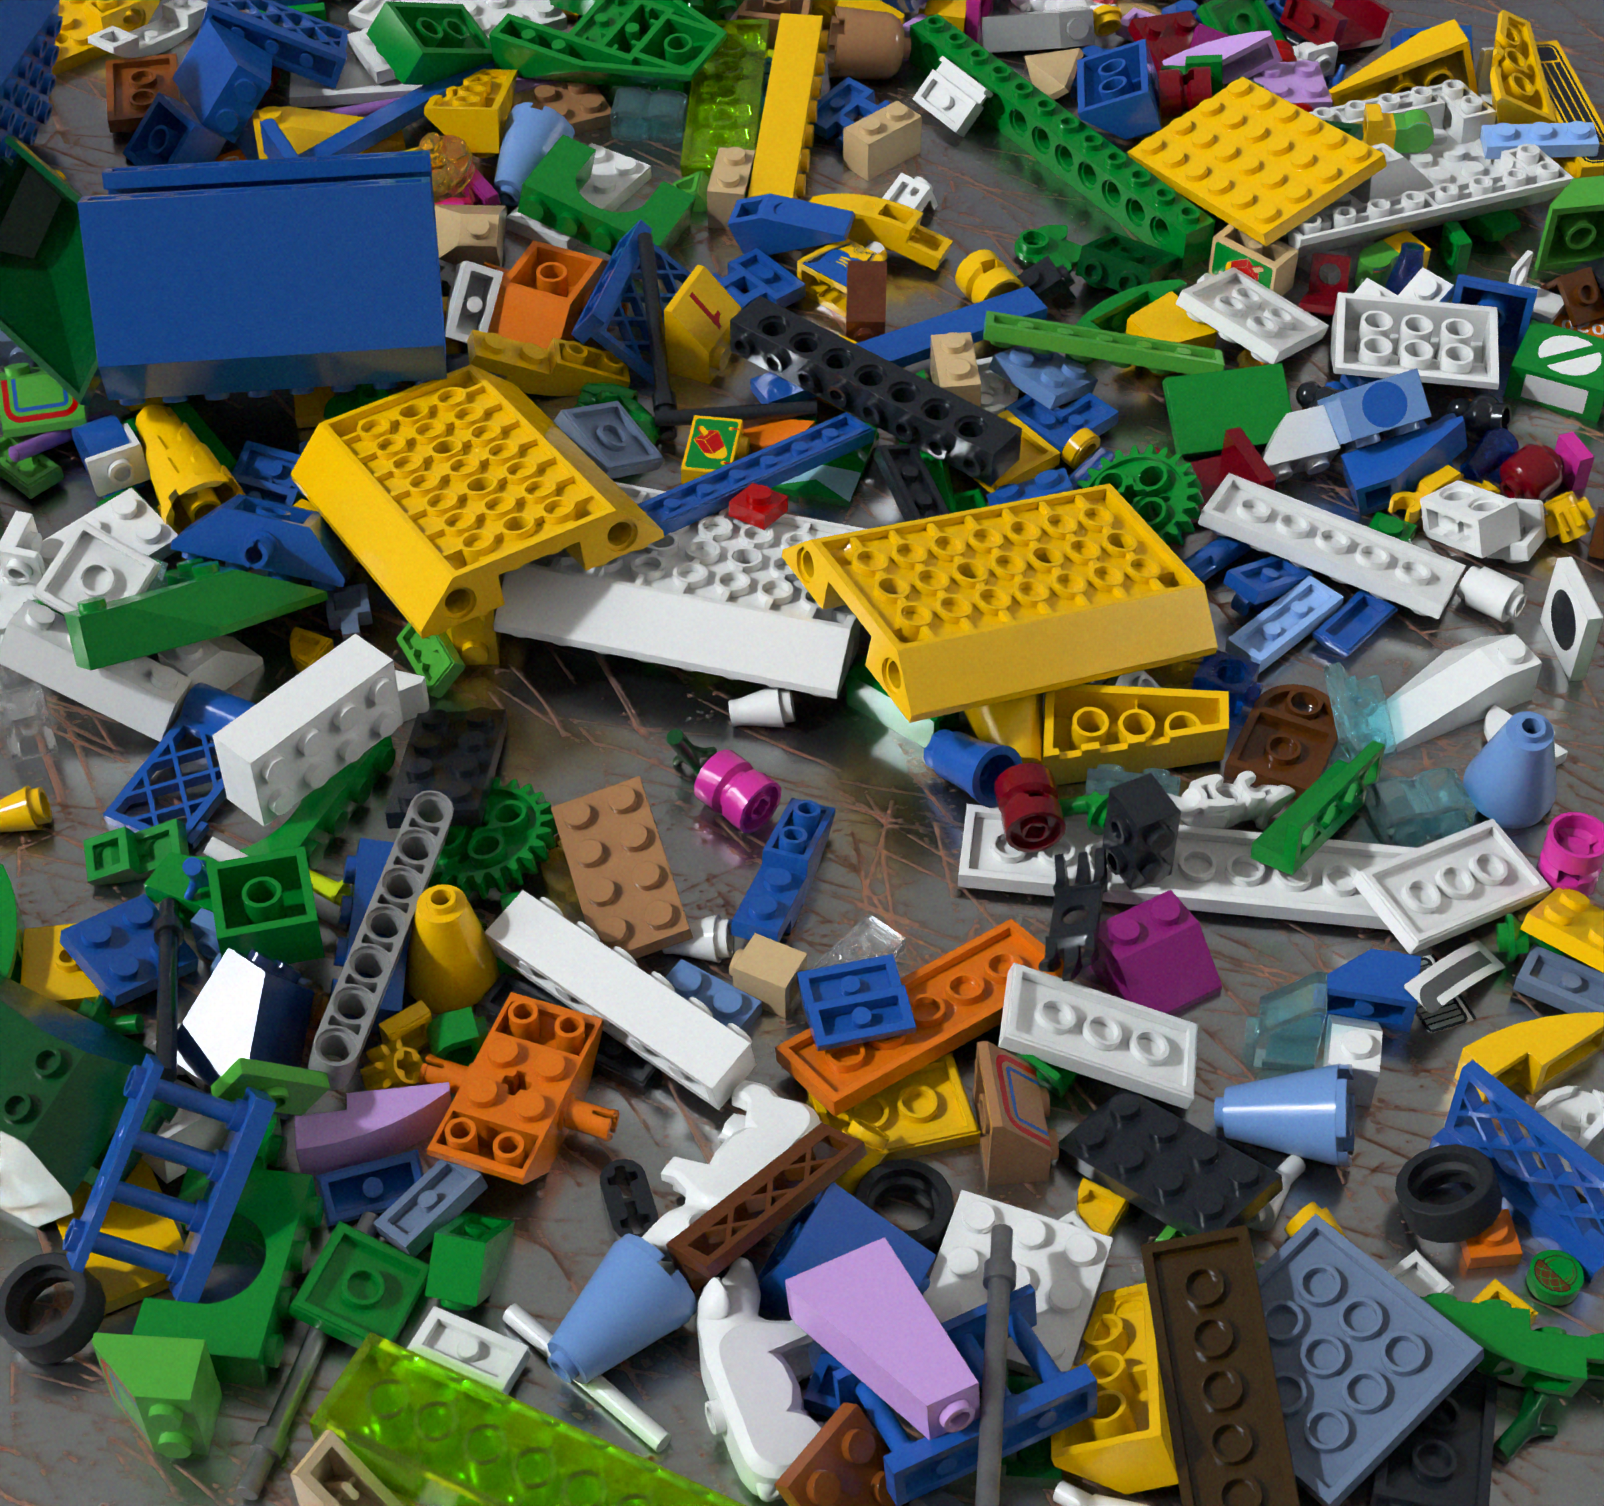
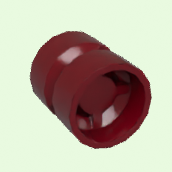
[1159,66,1212,118]
[994,763,1066,852]

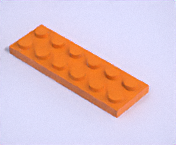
[775,918,1073,1117]

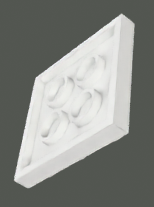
[1176,267,1329,364]
[923,1190,1113,1377]

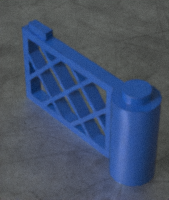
[103,682,256,849]

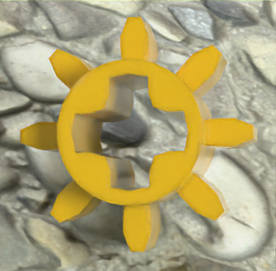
[1544,491,1596,543]
[360,1039,423,1091]

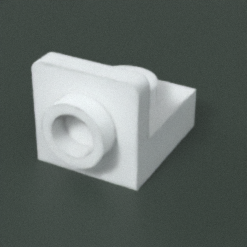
[1293,41,1338,77]
[883,172,938,212]
[0,511,46,584]

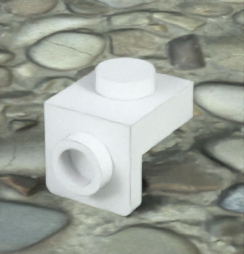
[1487,498,1546,563]

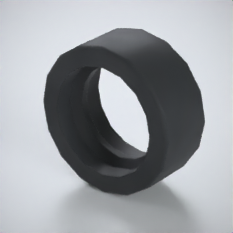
[1395,1144,1503,1243]
[855,1159,954,1254]
[0,1252,106,1364]

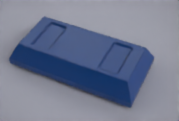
[1312,589,1398,659]

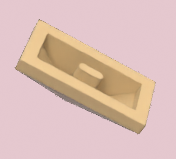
[1024,48,1084,100]

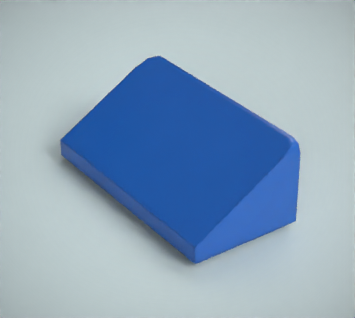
[315,1149,424,1227]

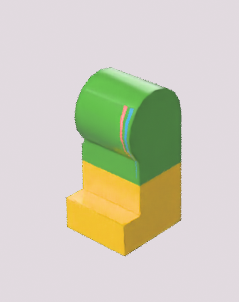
[1362,104,1434,153]
[1354,230,1431,288]

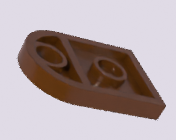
[1224,684,1343,799]

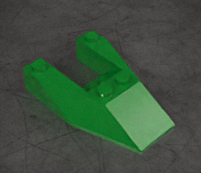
[489,0,727,88]
[23,558,329,671]

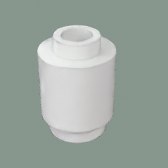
[1458,566,1527,623]

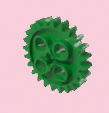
[1076,444,1204,546]
[416,777,558,899]

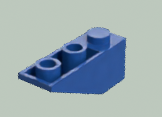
[727,193,855,256]
[1341,416,1467,517]

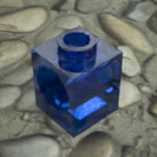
[1192,650,1263,724]

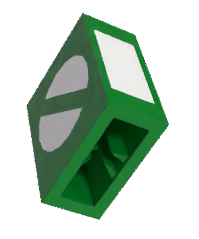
[1504,319,1604,423]

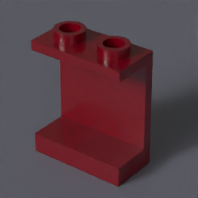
[1280,0,1394,51]
[1154,427,1277,528]

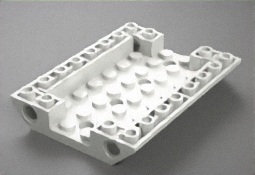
[1277,79,1573,257]
[493,482,865,699]

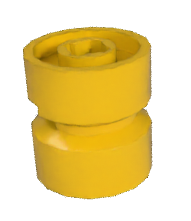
[955,249,1024,304]

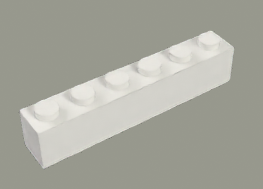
[484,890,757,1110]

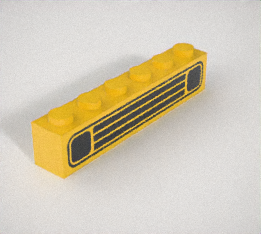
[1535,40,1604,178]

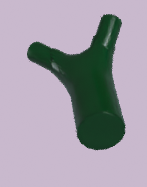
[666,729,717,777]
[1493,1387,1558,1462]

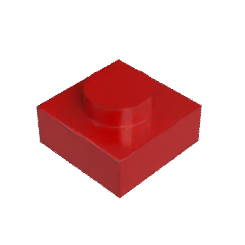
[729,483,789,530]

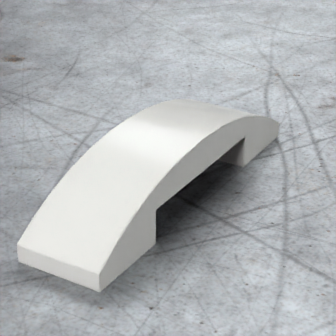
[88,0,207,58]

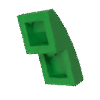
[83,818,189,885]

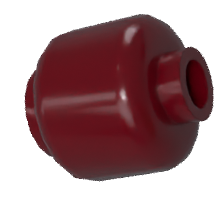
[1500,444,1564,501]

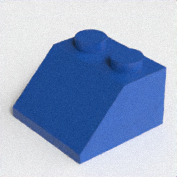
[123,92,227,166]
[1452,274,1538,355]

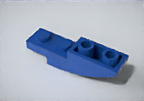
[731,798,836,942]

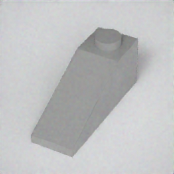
[981,7,1095,53]

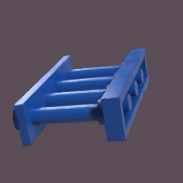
[62,1053,276,1303]
[832,1284,1097,1506]

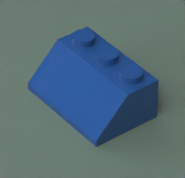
[1077,39,1161,139]

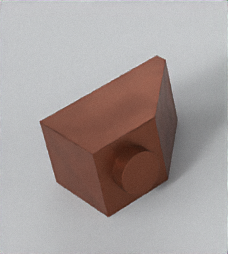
[846,260,887,343]

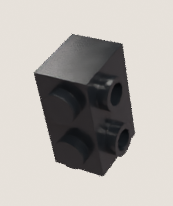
[1102,773,1181,890]

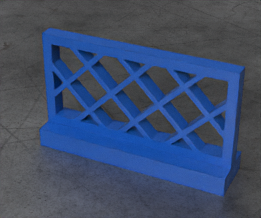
[198,0,349,89]
[571,219,691,385]
[1429,1059,1604,1284]

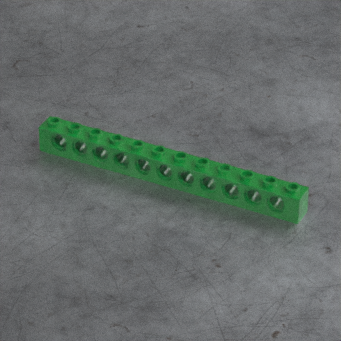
[909,14,1215,271]

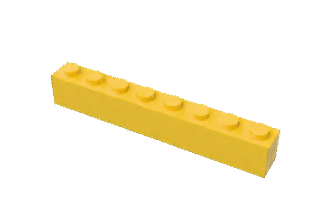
[747,13,829,200]

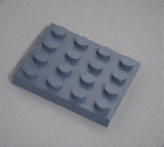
[1257,1214,1484,1506]

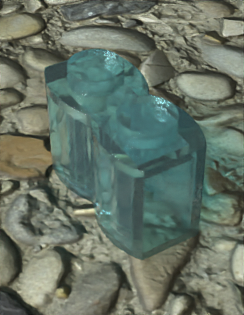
[610,86,688,144]
[1363,767,1476,848]

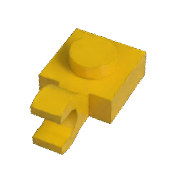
[1388,464,1461,524]

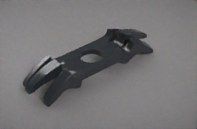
[1038,847,1108,981]

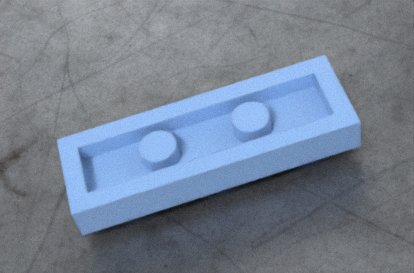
[1480,121,1599,159]
[1225,575,1344,674]

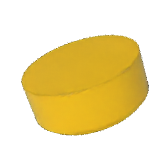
[1061,428,1100,469]

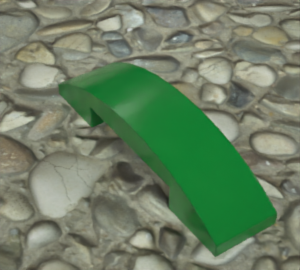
[1065,279,1187,367]

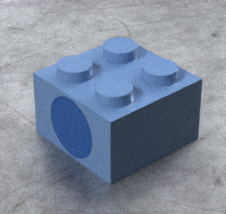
[1317,368,1431,451]

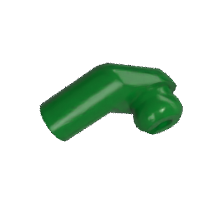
[577,382,639,406]

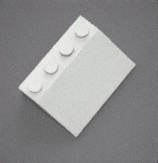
[1330,292,1499,390]

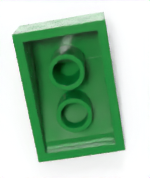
[366,1,493,85]

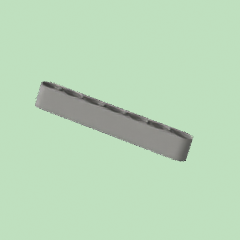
[307,790,454,1091]

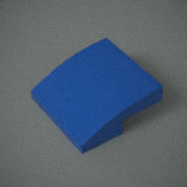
[230,440,308,506]
[797,954,916,1051]

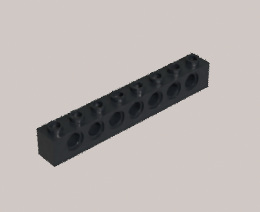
[730,296,1022,486]

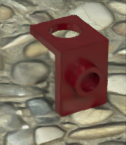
[1299,252,1352,316]

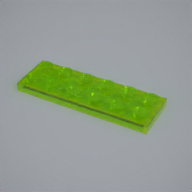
[680,19,770,177]

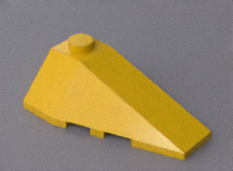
[1490,9,1556,124]
[1329,19,1479,107]
[424,69,518,158]
[252,106,405,159]
[1051,1283,1179,1495]

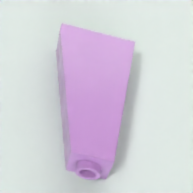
[785,1237,981,1440]

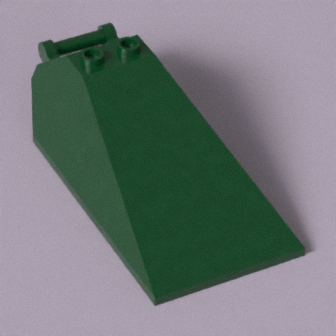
[0,135,102,406]
[0,974,179,1231]

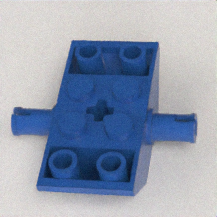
[171,494,356,591]

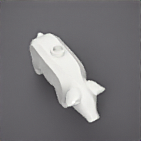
[641,1080,823,1262]
[695,1257,827,1502]

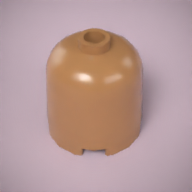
[828,6,911,80]

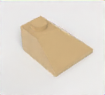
[435,204,507,267]

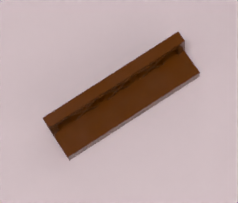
[666,1122,867,1293]

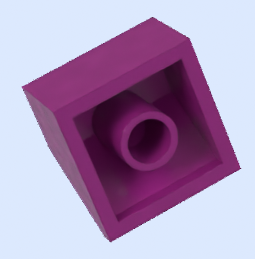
[1089,890,1222,1015]

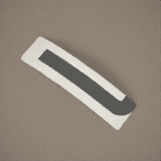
[1404,941,1505,1014]

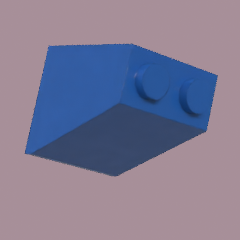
[173,17,272,143]
[757,1182,936,1321]

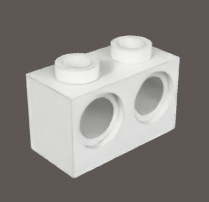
[1420,480,1521,558]

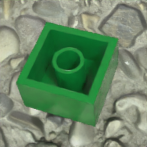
[206,846,325,964]

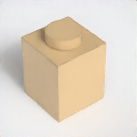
[729,933,807,1018]

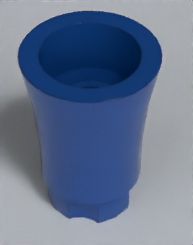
[924,729,1023,808]

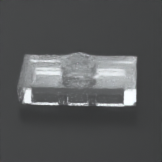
[808,914,906,970]

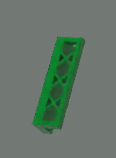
[1250,740,1385,876]

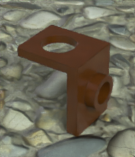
[1540,267,1604,327]

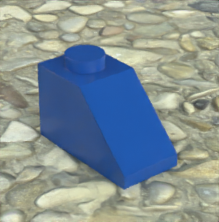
[1311,949,1421,1032]

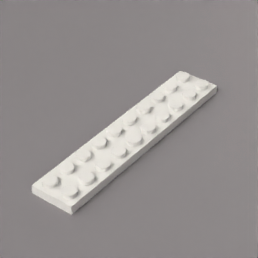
[958,804,1416,930]

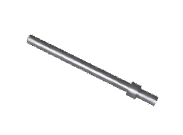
[236,1212,379,1500]
[975,1224,1017,1506]

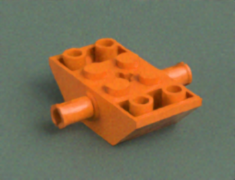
[483,240,629,349]
[419,992,619,1185]

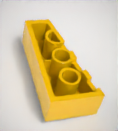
[1042,684,1229,785]

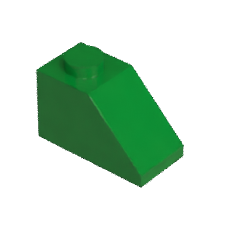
[425,1211,515,1310]

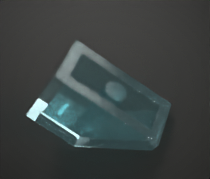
[1245,972,1327,1071]

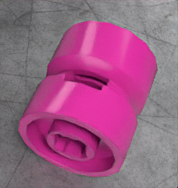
[694,749,781,834]
[1536,812,1604,897]

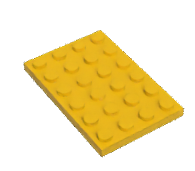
[1127,77,1387,247]

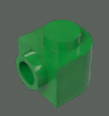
[426,1006,489,1066]

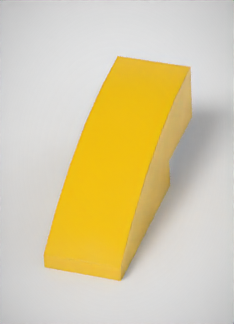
[1454,1012,1604,1103]

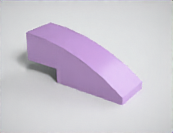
[1162,30,1283,89]
[295,1082,452,1177]

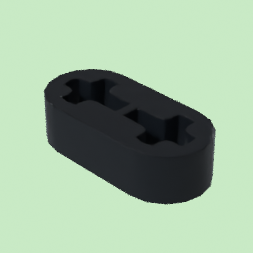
[600,1159,659,1242]

